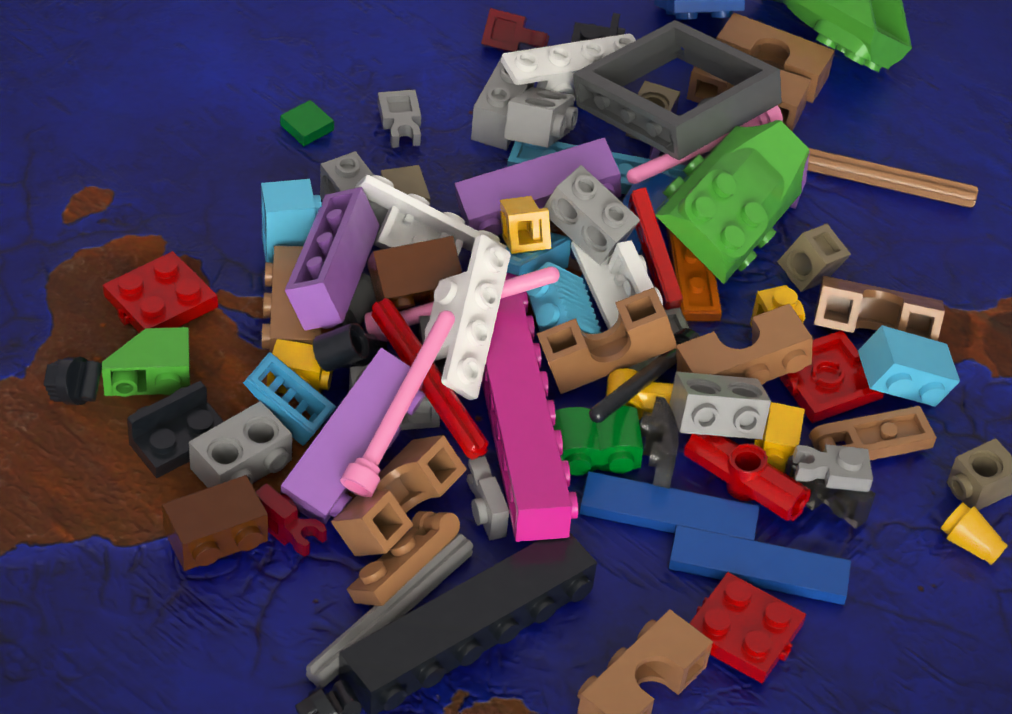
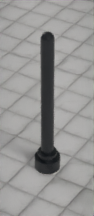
[589,328,700,423]

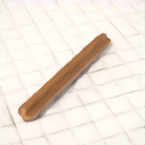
[807,148,978,208]

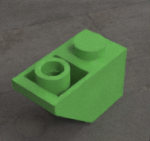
[102,327,190,397]

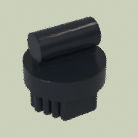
[43,357,102,405]
[295,680,362,714]

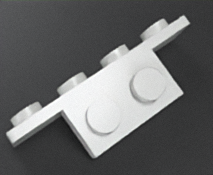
[501,34,636,101]
[355,175,507,255]
[424,234,511,400]
[571,240,663,372]

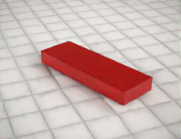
[628,187,683,310]

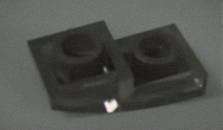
[640,396,678,489]
[784,455,876,529]

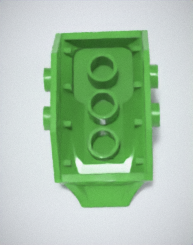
[771,0,912,73]
[655,120,809,284]

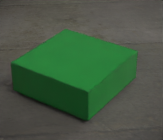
[280,100,334,146]

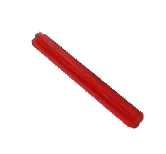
[371,298,489,460]

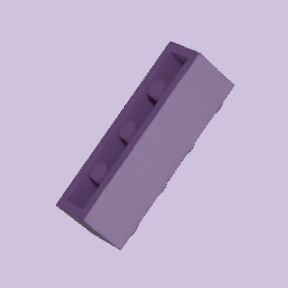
[454,137,621,236]
[285,187,380,331]
[280,348,425,525]

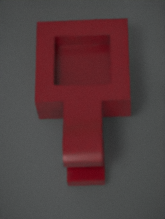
[481,8,550,52]
[256,483,327,556]

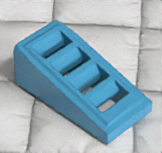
[505,232,571,276]
[243,352,336,446]

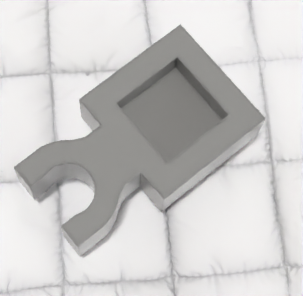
[377,90,421,148]
[792,444,873,492]
[467,456,509,541]

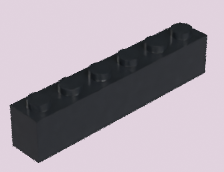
[339,533,597,714]

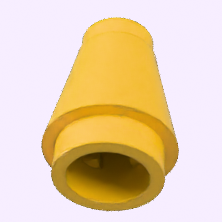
[940,502,1008,565]

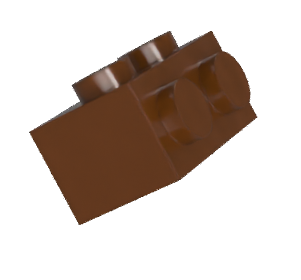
[367,236,462,311]
[162,475,268,571]

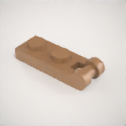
[809,406,937,460]
[347,511,460,606]

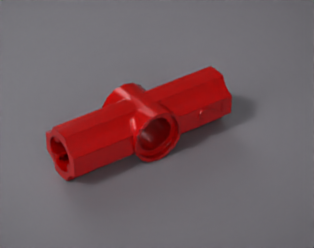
[684,434,811,521]

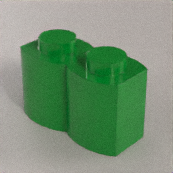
[553,406,643,476]

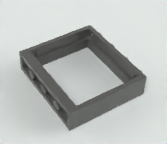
[573,20,782,160]

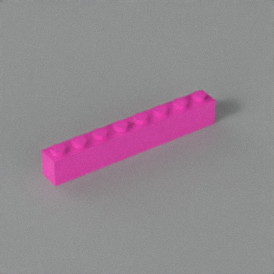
[482,273,578,542]

